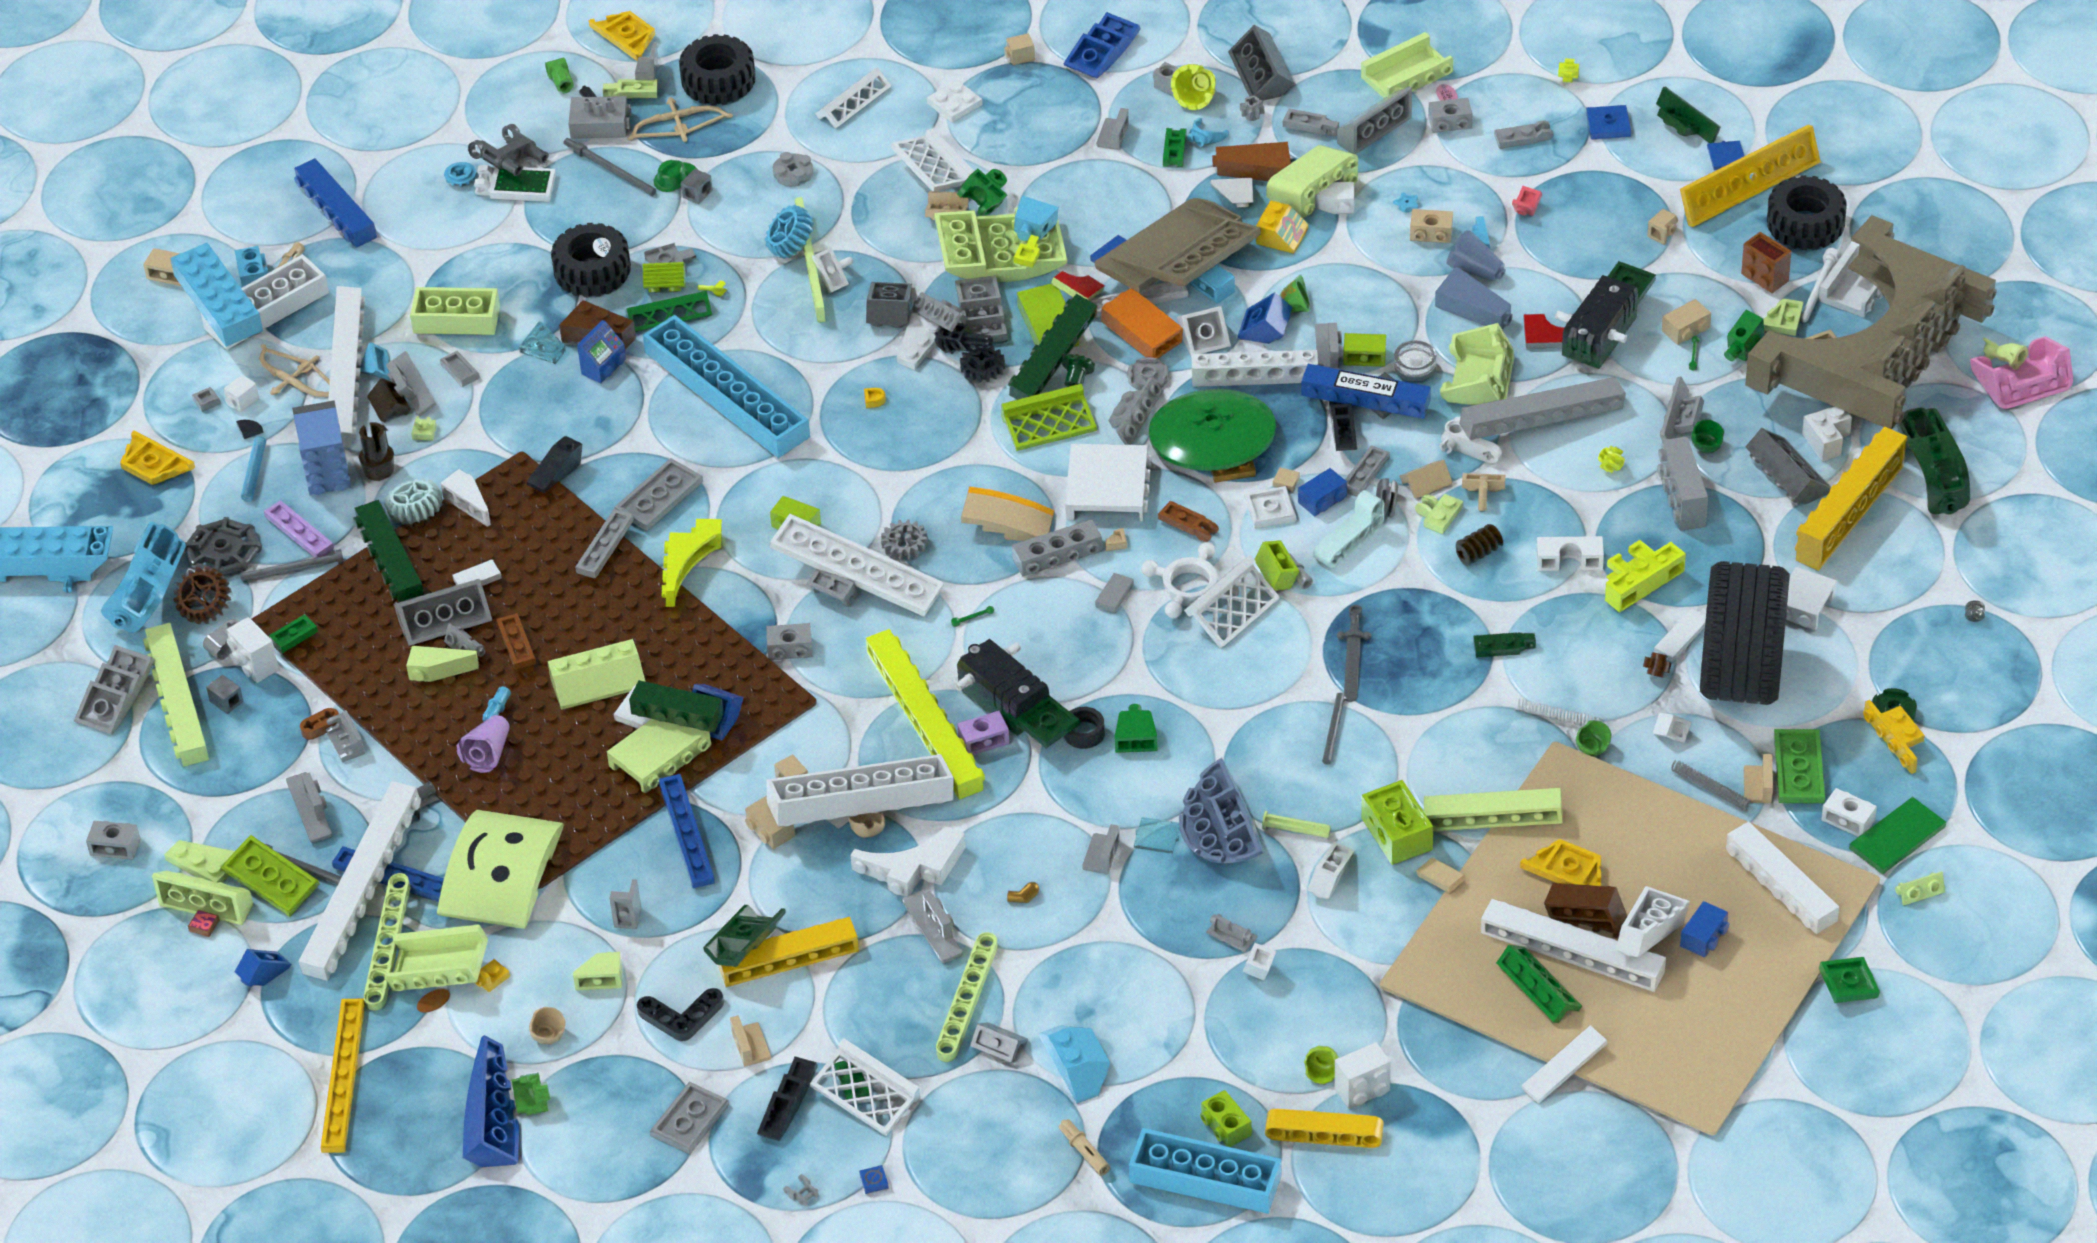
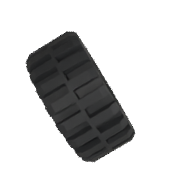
[679,34,756,106]
[1767,175,1847,251]
[551,223,631,298]

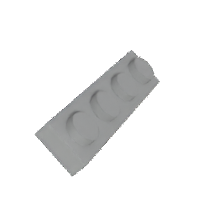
[575,509,634,579]

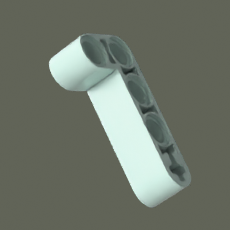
[1313,490,1384,568]

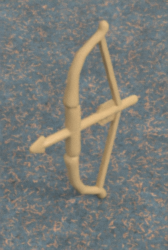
[627,97,733,142]
[259,344,330,397]

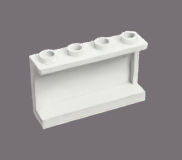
[1818,241,1883,318]

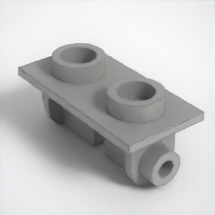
[444,623,485,657]
[1206,914,1258,952]

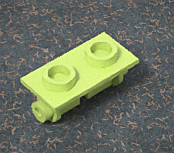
[1895,871,1945,906]

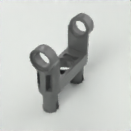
[468,124,549,176]

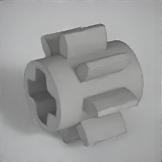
[1240,96,1265,121]

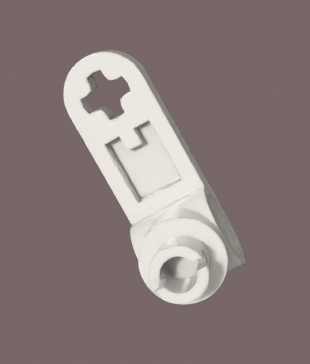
[1439,416,1502,464]

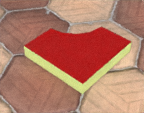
[1051,271,1105,301]

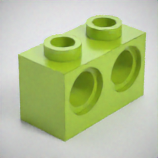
[1200,1090,1252,1147]

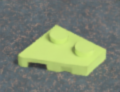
[1764,299,1804,336]

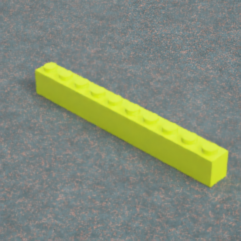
[866,629,985,800]

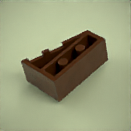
[559,300,636,350]
[1544,883,1627,939]

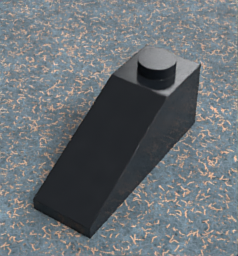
[527,436,583,493]

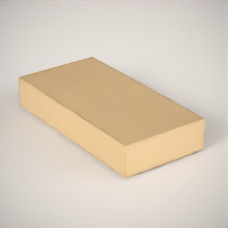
[1416,857,1466,893]

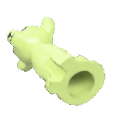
[1983,337,2028,370]

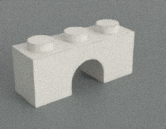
[1536,536,1604,571]

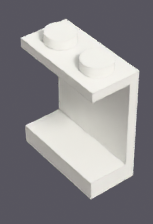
[1786,567,1837,630]

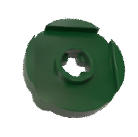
[1872,688,1917,720]

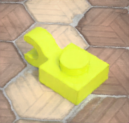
[1014,235,1040,268]

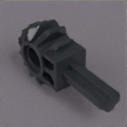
[934,320,994,354]

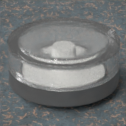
[1394,340,1436,381]

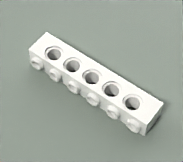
[1191,350,1318,387]

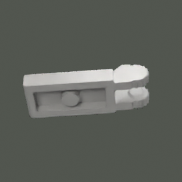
[1494,120,1553,149]

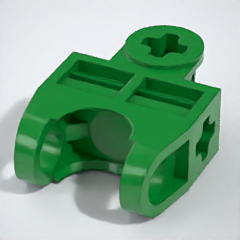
[956,168,1008,216]

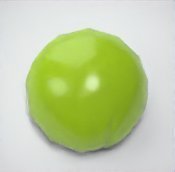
[1304,1046,1339,1084]

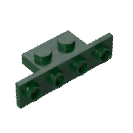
[1656,86,1721,143]

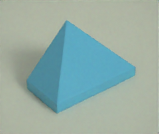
[359,342,390,381]

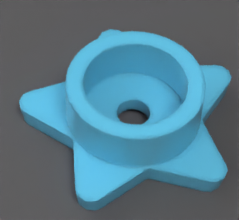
[1393,192,1419,212]

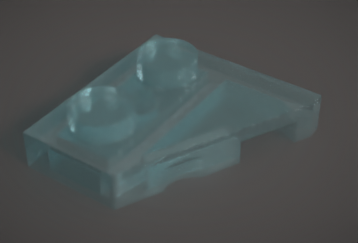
[519,322,566,364]

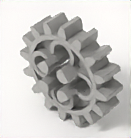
[881,519,928,560]

